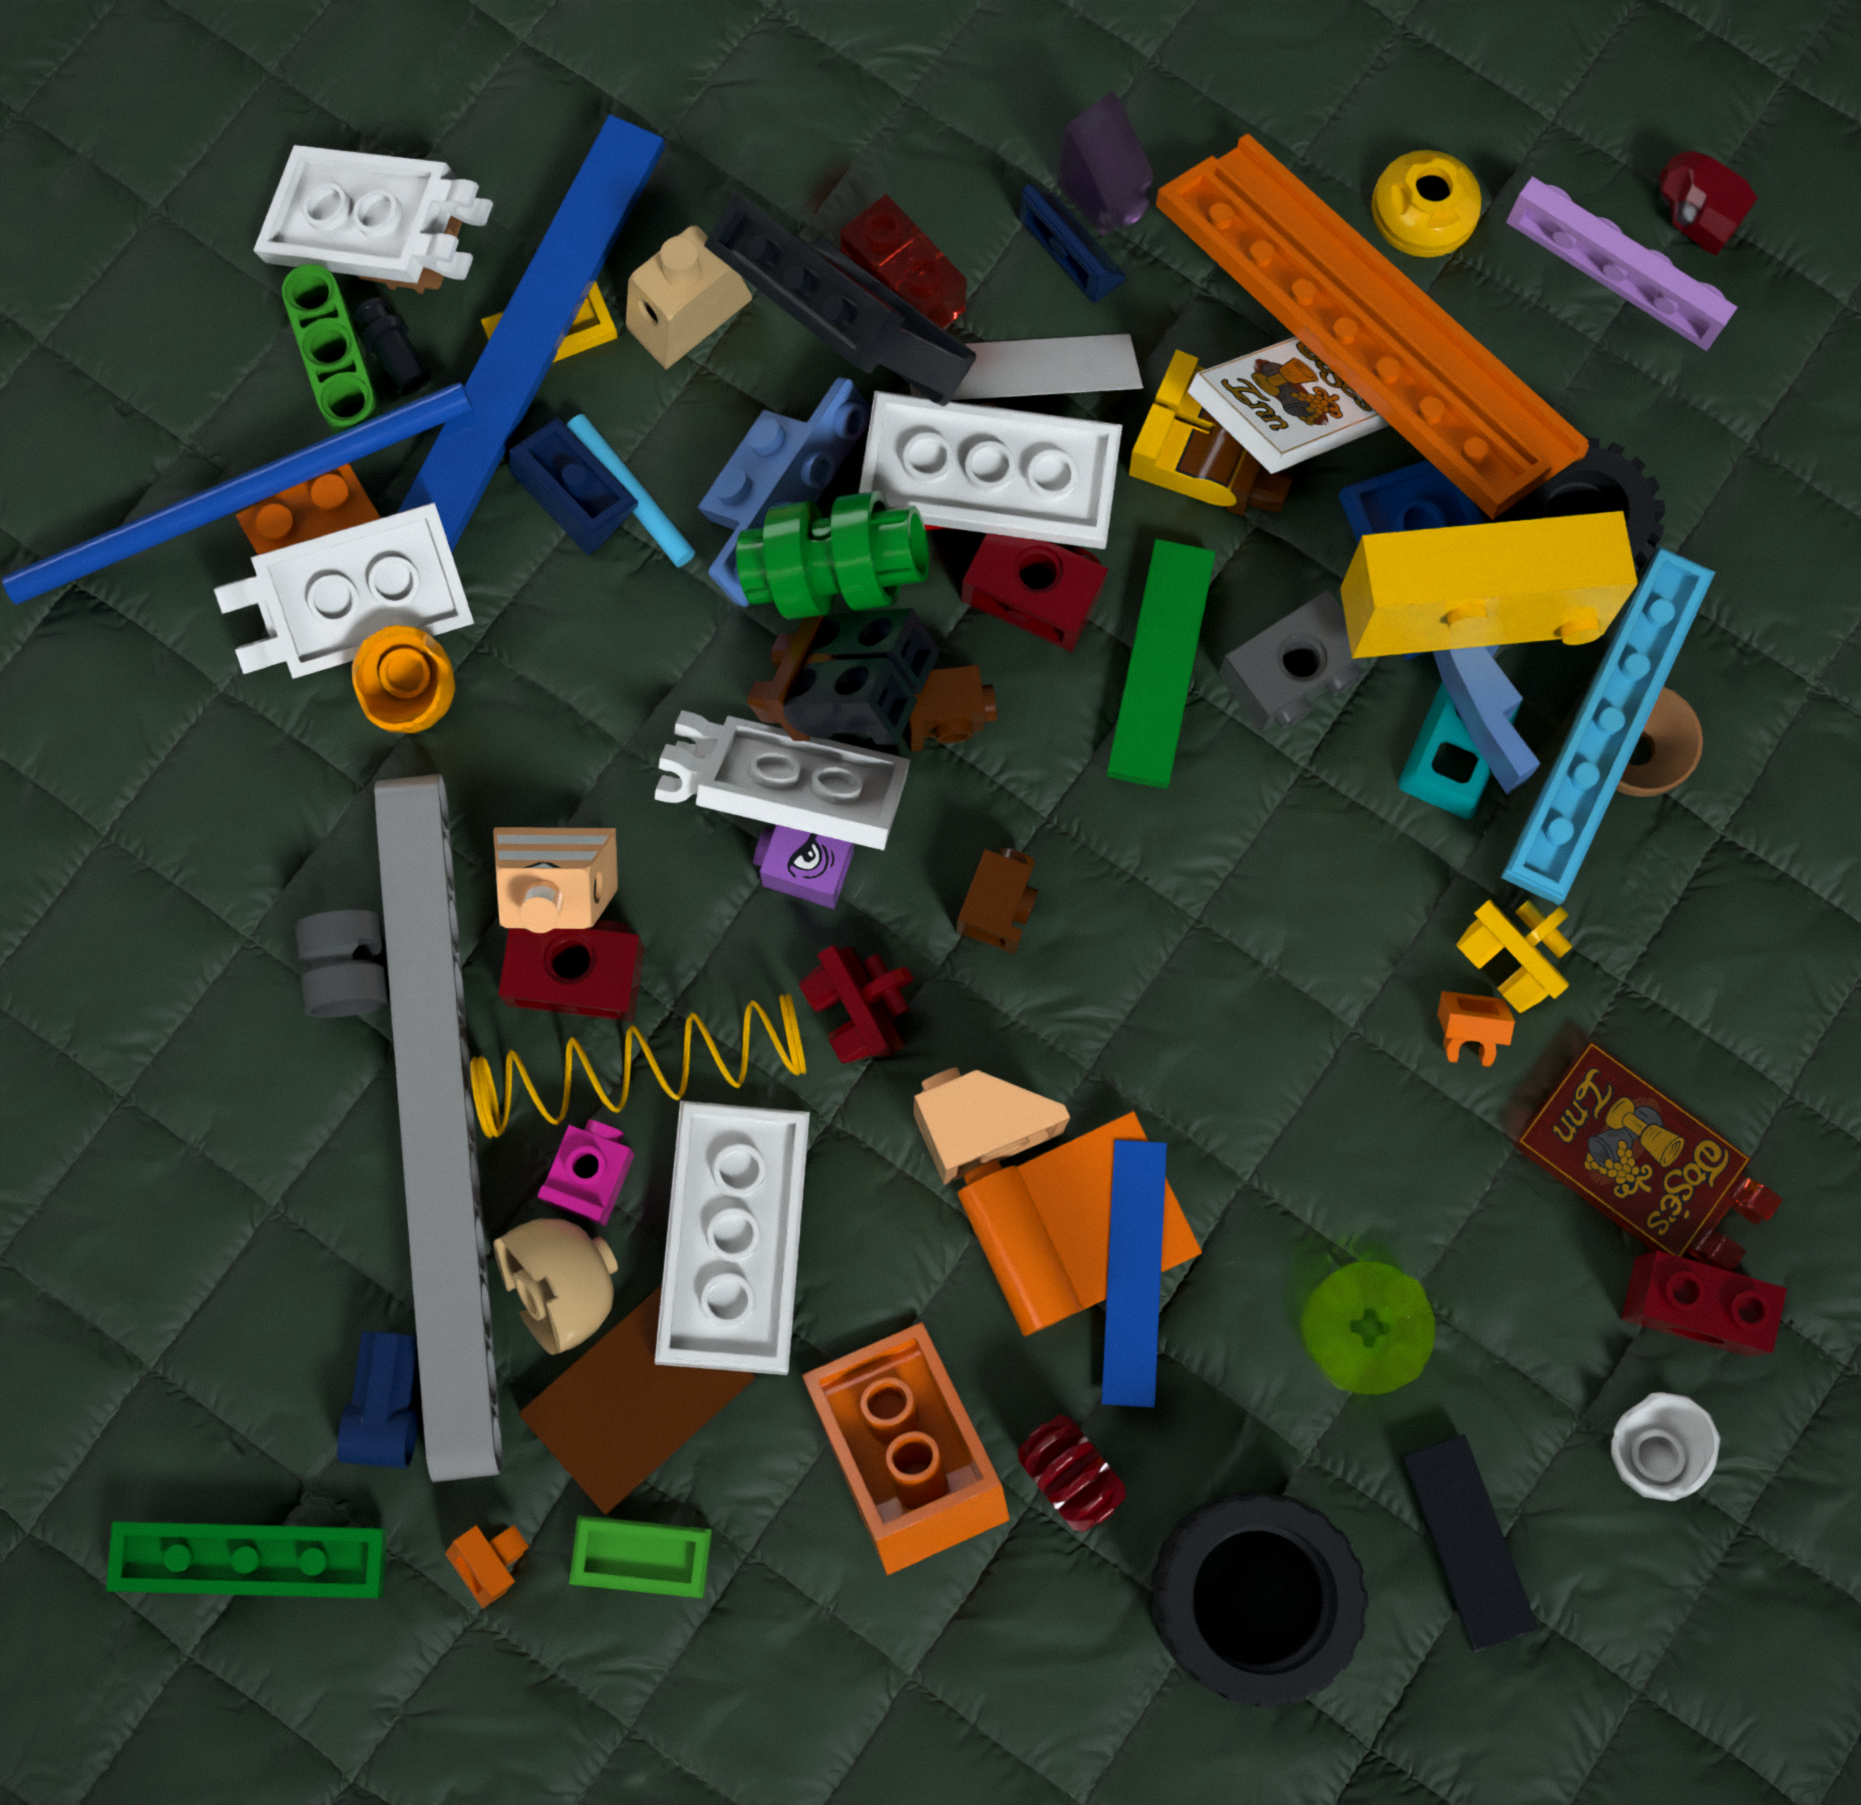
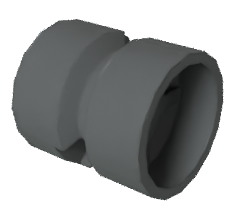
[295,910,390,1018]

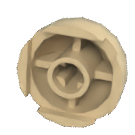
[493,1218,618,1355]

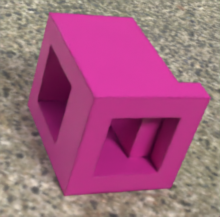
[537,1119,635,1227]

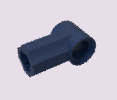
[337,1331,419,1469]

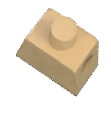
[626,225,752,370]

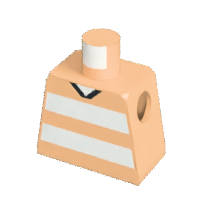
[493,827,618,933]

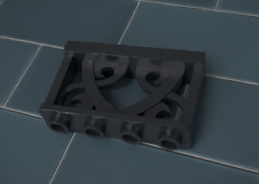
[704,192,976,407]

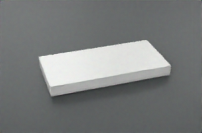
[859,391,1122,549]
[655,1101,810,1375]

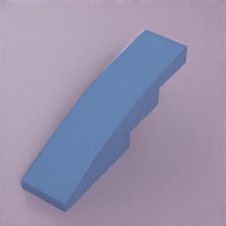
[1432,645,1540,795]

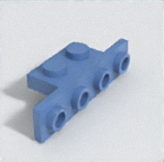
[698,377,872,607]

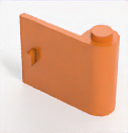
[957,1111,1202,1337]

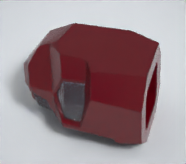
[1659,151,1758,256]

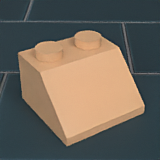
[913,1067,1070,1185]

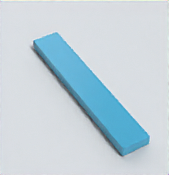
[1500,546,1715,905]

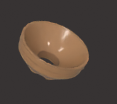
[1616,686,1703,797]

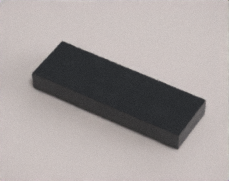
[1399,1434,1539,1652]

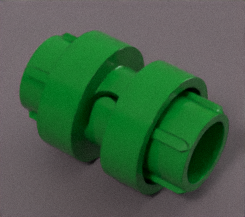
[736,491,929,620]

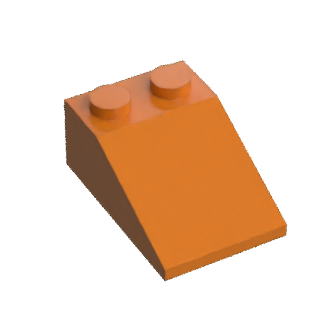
[802,1322,1010,1576]

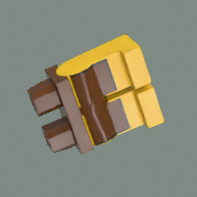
[1129,349,1301,517]

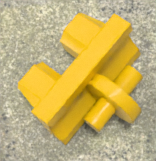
[1456,899,1573,1013]

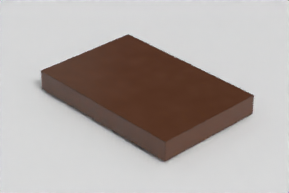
[518,1285,757,1515]

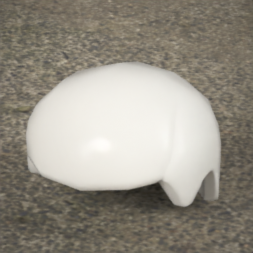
[1611,1392,1720,1501]

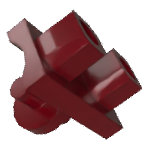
[799,945,914,1064]

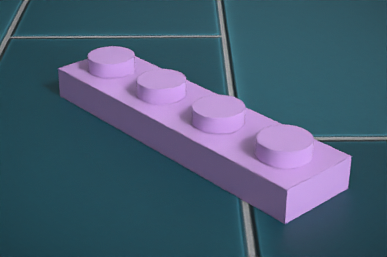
[1506,176,1738,351]

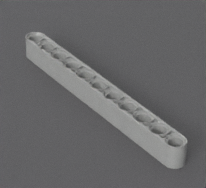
[374,774,503,1483]

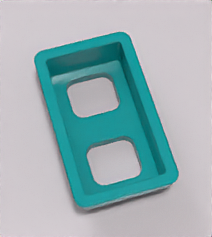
[1398,681,1523,819]

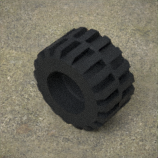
[1493,437,1666,575]

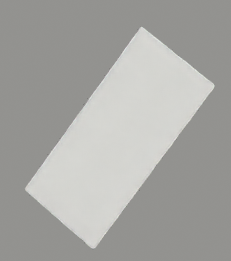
[910,334,1143,400]

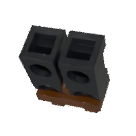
[747,608,941,745]

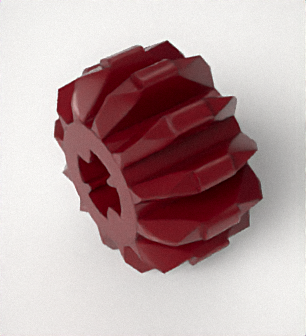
[1018,1414,1126,1533]

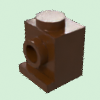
[907,665,997,752]
[956,848,1039,954]

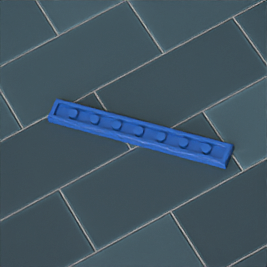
[397,114,665,553]

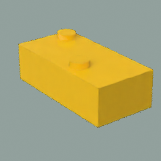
[1340,511,1638,659]

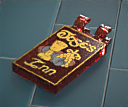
[1512,1041,1783,1272]

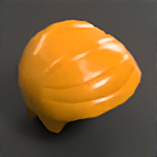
[352,625,456,733]

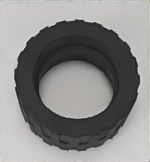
[1150,1492,1368,1707]

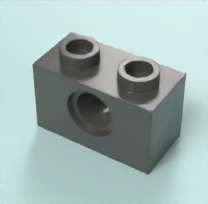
[1218,590,1367,734]

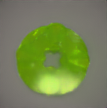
[1300,1262,1435,1395]

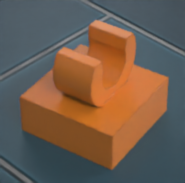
[1437,991,1515,1067]
[445,1525,529,1609]

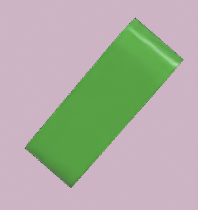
[282,264,384,435]

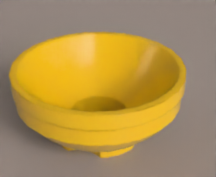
[1371,150,1482,258]

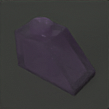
[1057,91,1154,236]

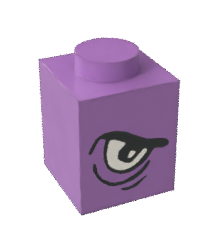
[753,825,854,909]

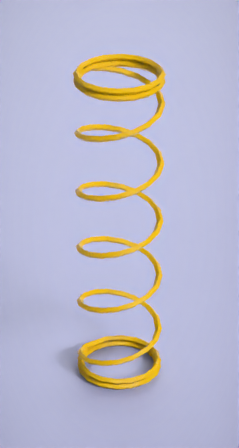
[470,993,807,1139]

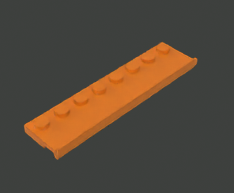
[1156,133,1589,520]

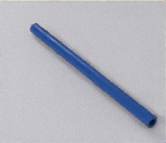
[2,381,473,605]

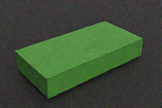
[569,1515,713,1598]

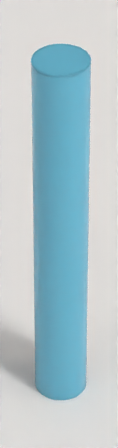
[566,414,696,567]

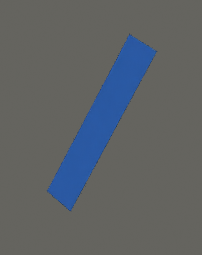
[1102,1140,1167,1408]

